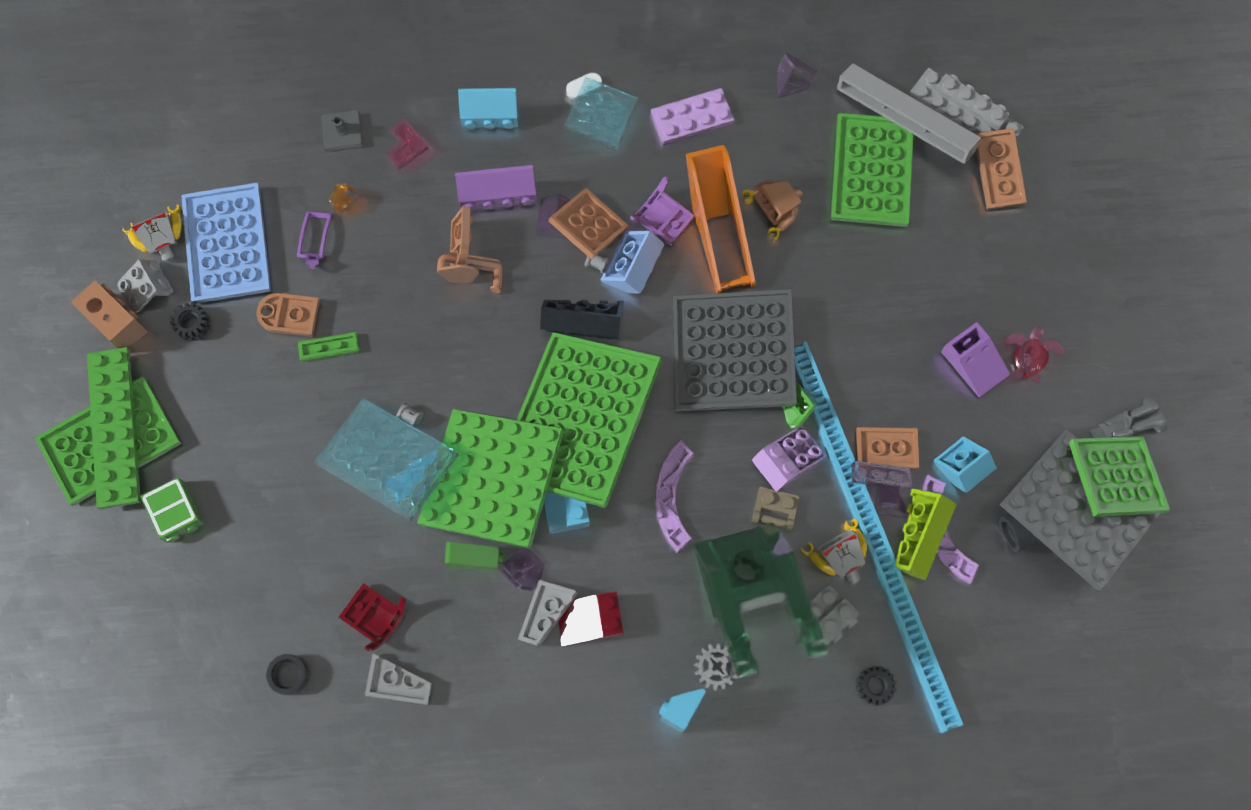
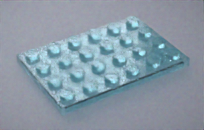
[314,398,459,521]

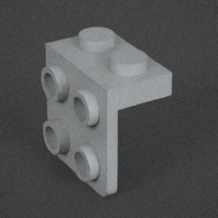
[117,259,174,313]

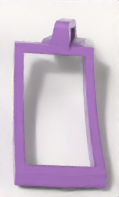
[297,211,332,270]

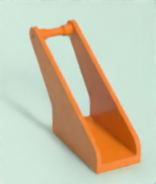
[686,145,756,294]

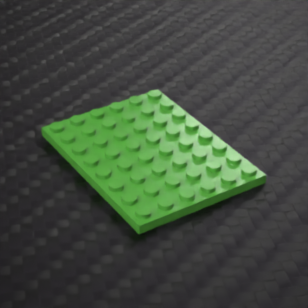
[517,332,662,508]

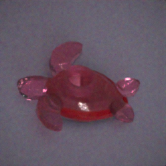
[1004,326,1064,384]

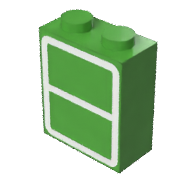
[140,477,204,543]

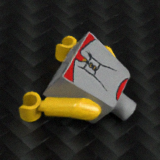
[122,204,182,261]
[801,518,867,583]

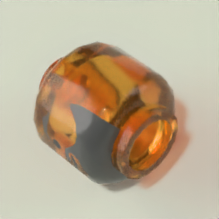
[329,183,357,213]

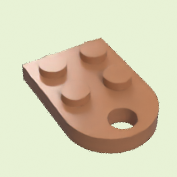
[257,293,320,337]

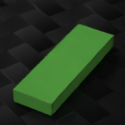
[298,332,360,362]

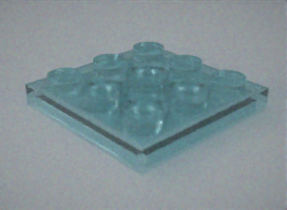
[564,76,638,149]

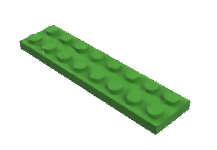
[87,347,141,509]

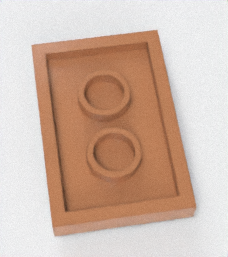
[856,427,919,469]

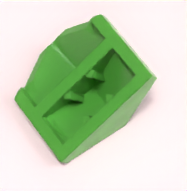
[781,383,817,429]

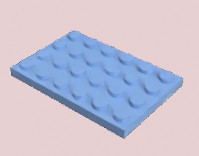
[181,183,271,304]

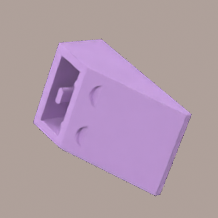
[752,425,827,492]

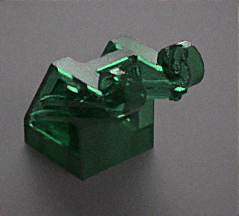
[692,522,827,679]

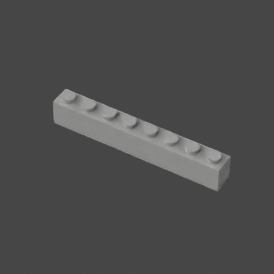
[837,63,981,164]

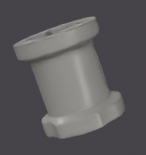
[585,255,609,273]
[396,403,423,428]

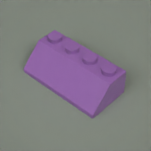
[455,165,537,211]

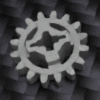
[694,644,740,691]

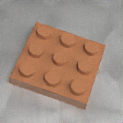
[549,188,629,260]

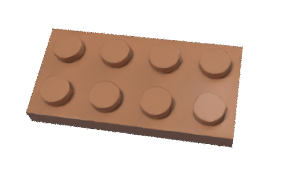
[976,128,1027,210]

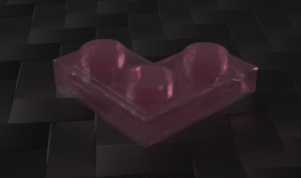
[386,119,429,171]

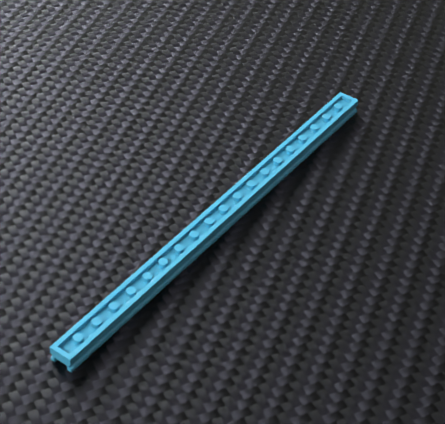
[794,341,963,733]

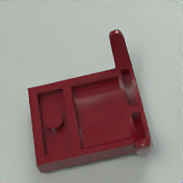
[338,583,406,651]

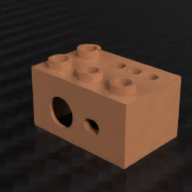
[71,280,148,349]

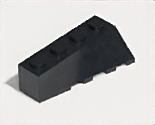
[540,300,624,339]

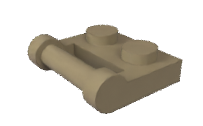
[752,487,799,532]

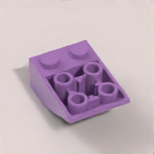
[941,322,1010,397]

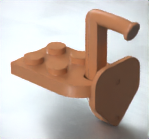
[437,205,502,293]

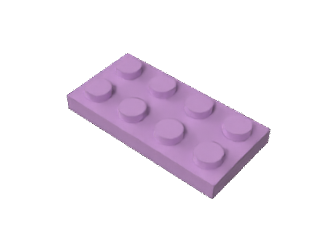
[650,88,734,145]

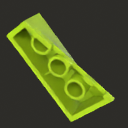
[895,489,957,580]

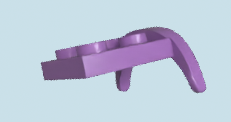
[630,176,695,246]

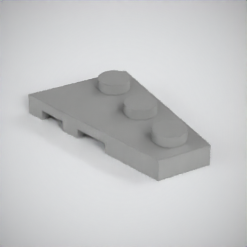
[518,580,578,647]
[365,653,432,705]

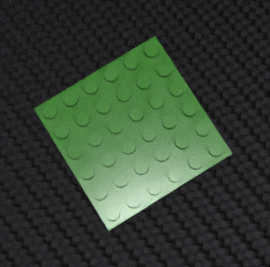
[417,409,564,549]

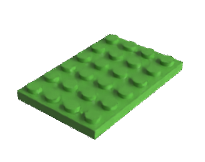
[831,113,913,227]
[35,377,182,506]

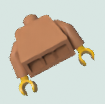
[742,180,803,241]

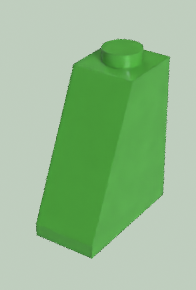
[445,542,504,571]

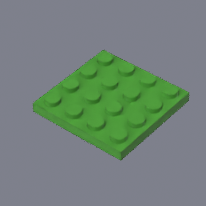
[1069,436,1170,517]

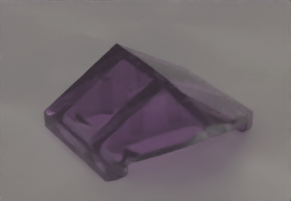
[497,547,545,591]

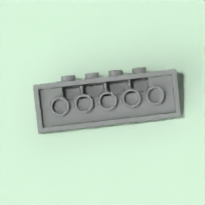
[908,68,1024,138]

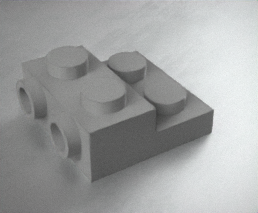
[798,585,860,644]

